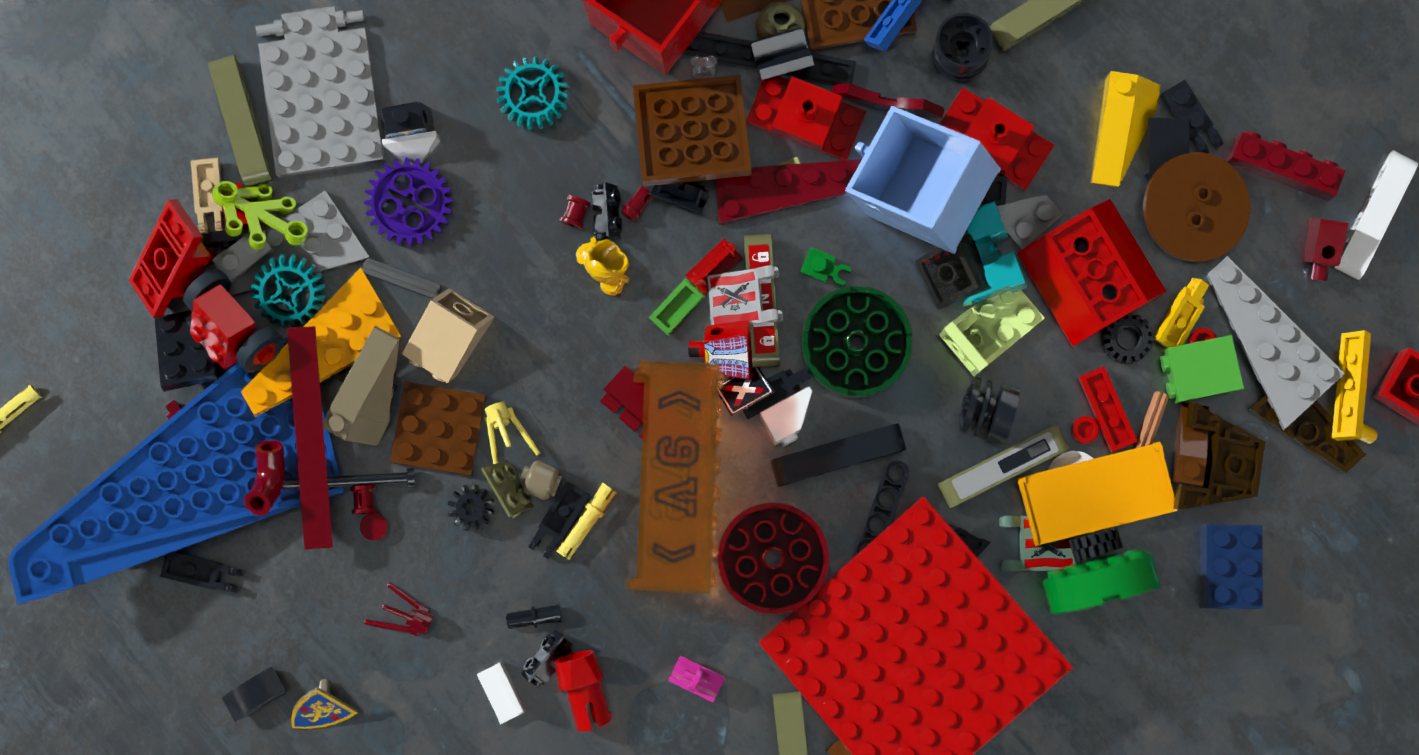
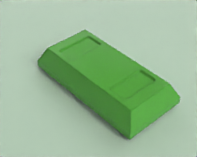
[649,278,706,336]

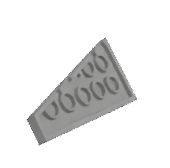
[202,191,370,297]
[1206,256,1345,431]

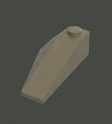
[323,326,400,446]

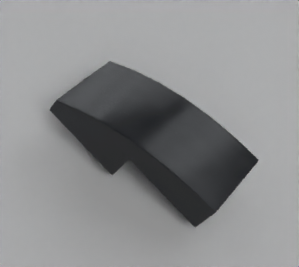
[222,667,286,722]

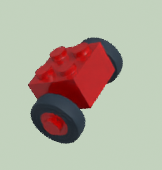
[183,269,284,372]

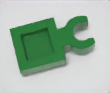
[800,247,852,286]

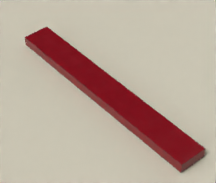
[287,326,333,550]

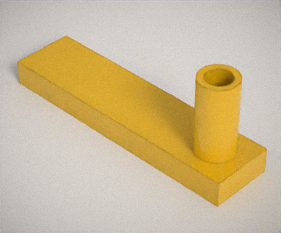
[1332,330,1377,444]

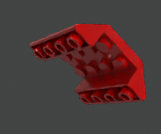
[1016,199,1167,347]

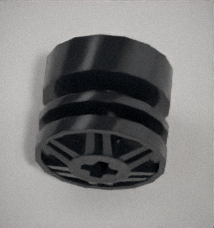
[933,12,994,82]
[959,376,1020,444]

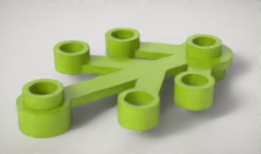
[212,181,308,250]

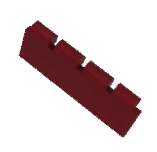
[600,366,706,467]

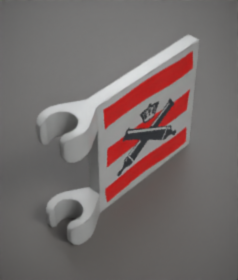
[707,265,783,325]

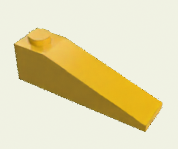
[1091,71,1160,187]

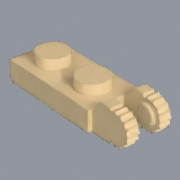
[191,158,225,234]

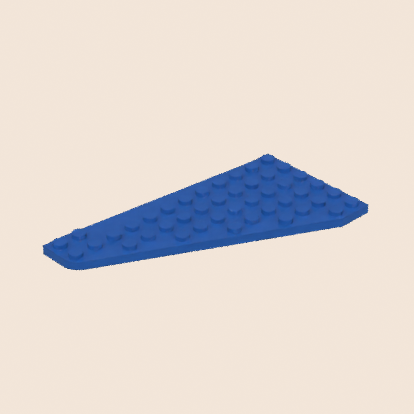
[8,338,344,605]

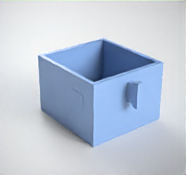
[845,106,1001,254]

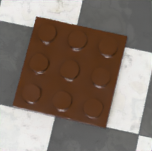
[390,381,486,476]

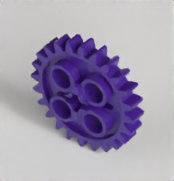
[364,157,453,246]

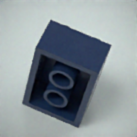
[1200,524,1263,609]

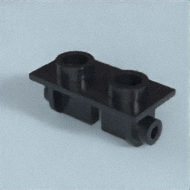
[592,182,622,240]
[650,182,709,214]
[521,630,573,688]

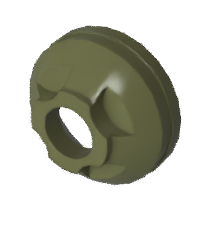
[756,2,805,39]

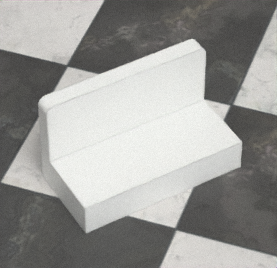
[477,662,526,724]

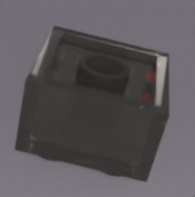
[915,234,989,310]

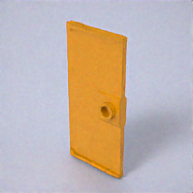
[1016,441,1178,546]

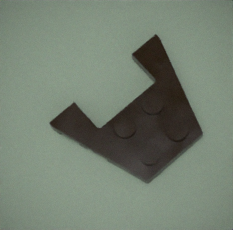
[1173,402,1266,510]

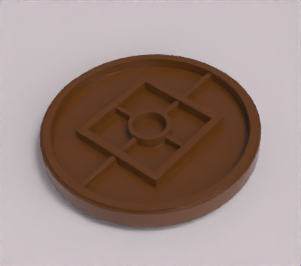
[1143,152,1251,262]

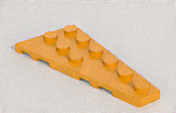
[241,268,401,417]

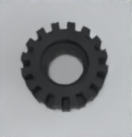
[1101,313,1154,364]
[1069,526,1123,562]

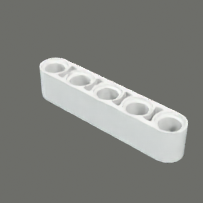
[1333,150,1418,280]

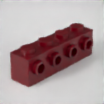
[1227,131,1346,201]

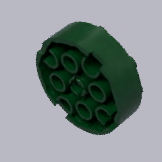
[801,286,912,399]

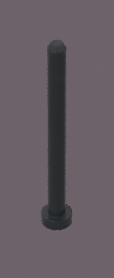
[282,468,415,490]

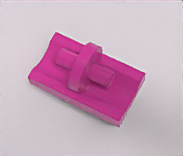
[668,655,725,702]

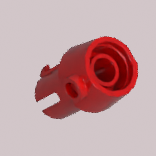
[555,650,612,732]

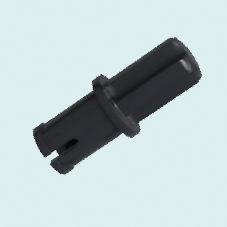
[506,604,562,629]

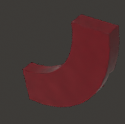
[832,83,945,118]

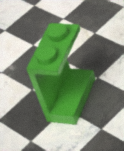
[1160,335,1244,404]

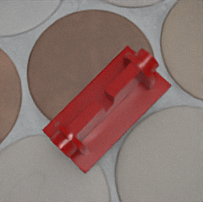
[685,238,743,295]

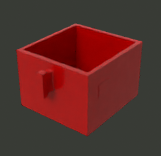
[583,0,723,76]

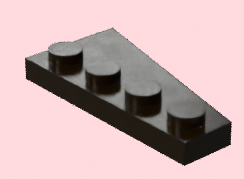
[1249,395,1366,474]

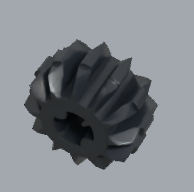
[448,484,495,531]

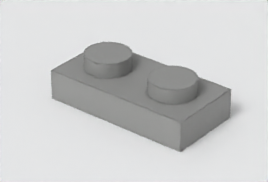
[212,233,274,282]

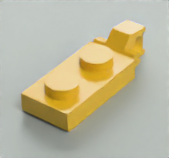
[1154,278,1209,348]

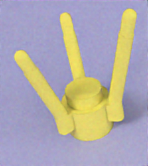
[484,401,541,464]

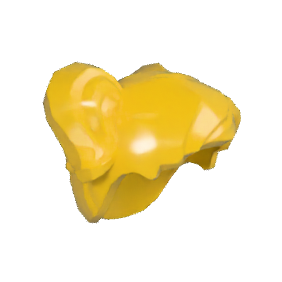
[575,236,629,296]

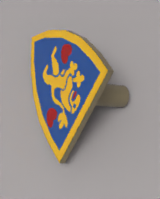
[291,679,358,729]

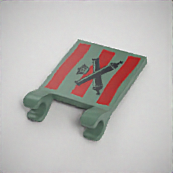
[999,516,1076,572]

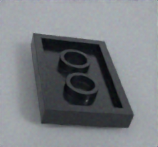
[154,310,218,392]

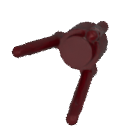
[364,582,434,636]

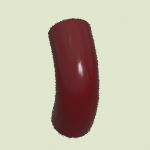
[244,440,285,516]

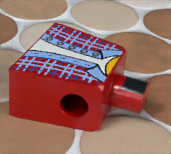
[688,320,752,379]

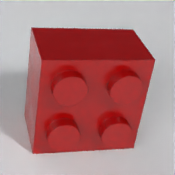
[1372,348,1419,425]

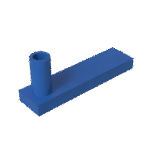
[864,0,922,51]

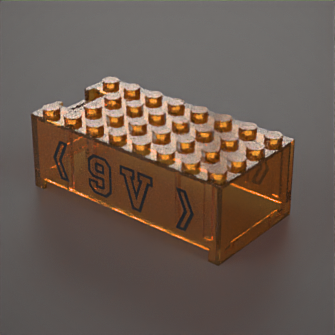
[625,361,724,594]

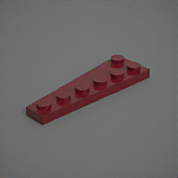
[716,159,862,224]

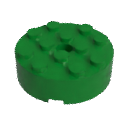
[1042,549,1161,614]

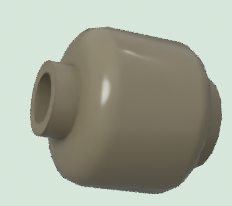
[520,460,562,500]

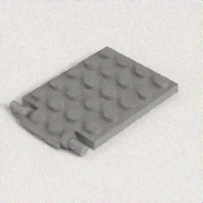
[256,6,385,177]

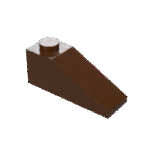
[1170,402,1209,487]

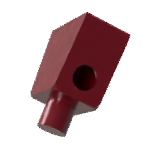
[1304,218,1349,281]

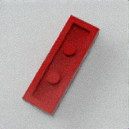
[1078,366,1138,453]

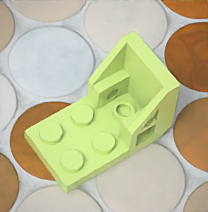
[939,290,1045,376]

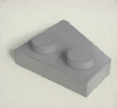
[997,195,1063,250]

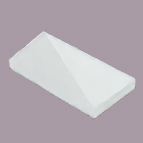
[382,131,440,166]

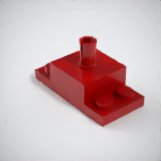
[746,76,867,161]
[939,87,1055,192]
[129,199,216,318]

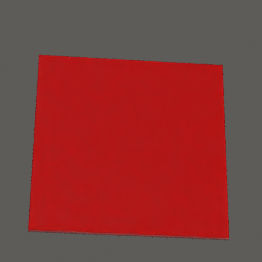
[758,496,1074,755]

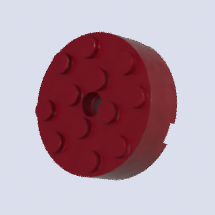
[718,502,829,614]

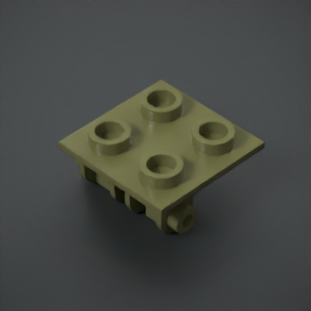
[481,460,534,519]

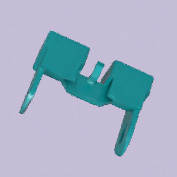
[963,201,1028,306]

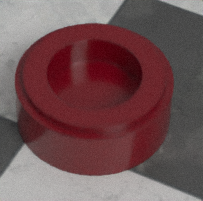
[360,513,389,541]

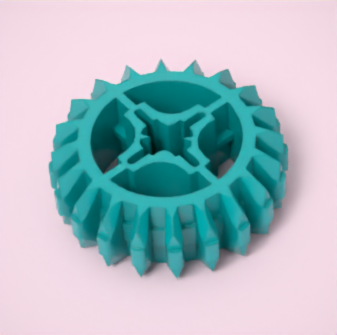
[496,56,570,130]
[251,254,326,328]

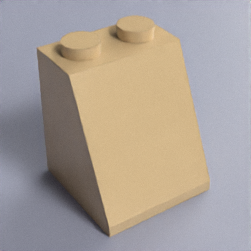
[402,288,495,383]

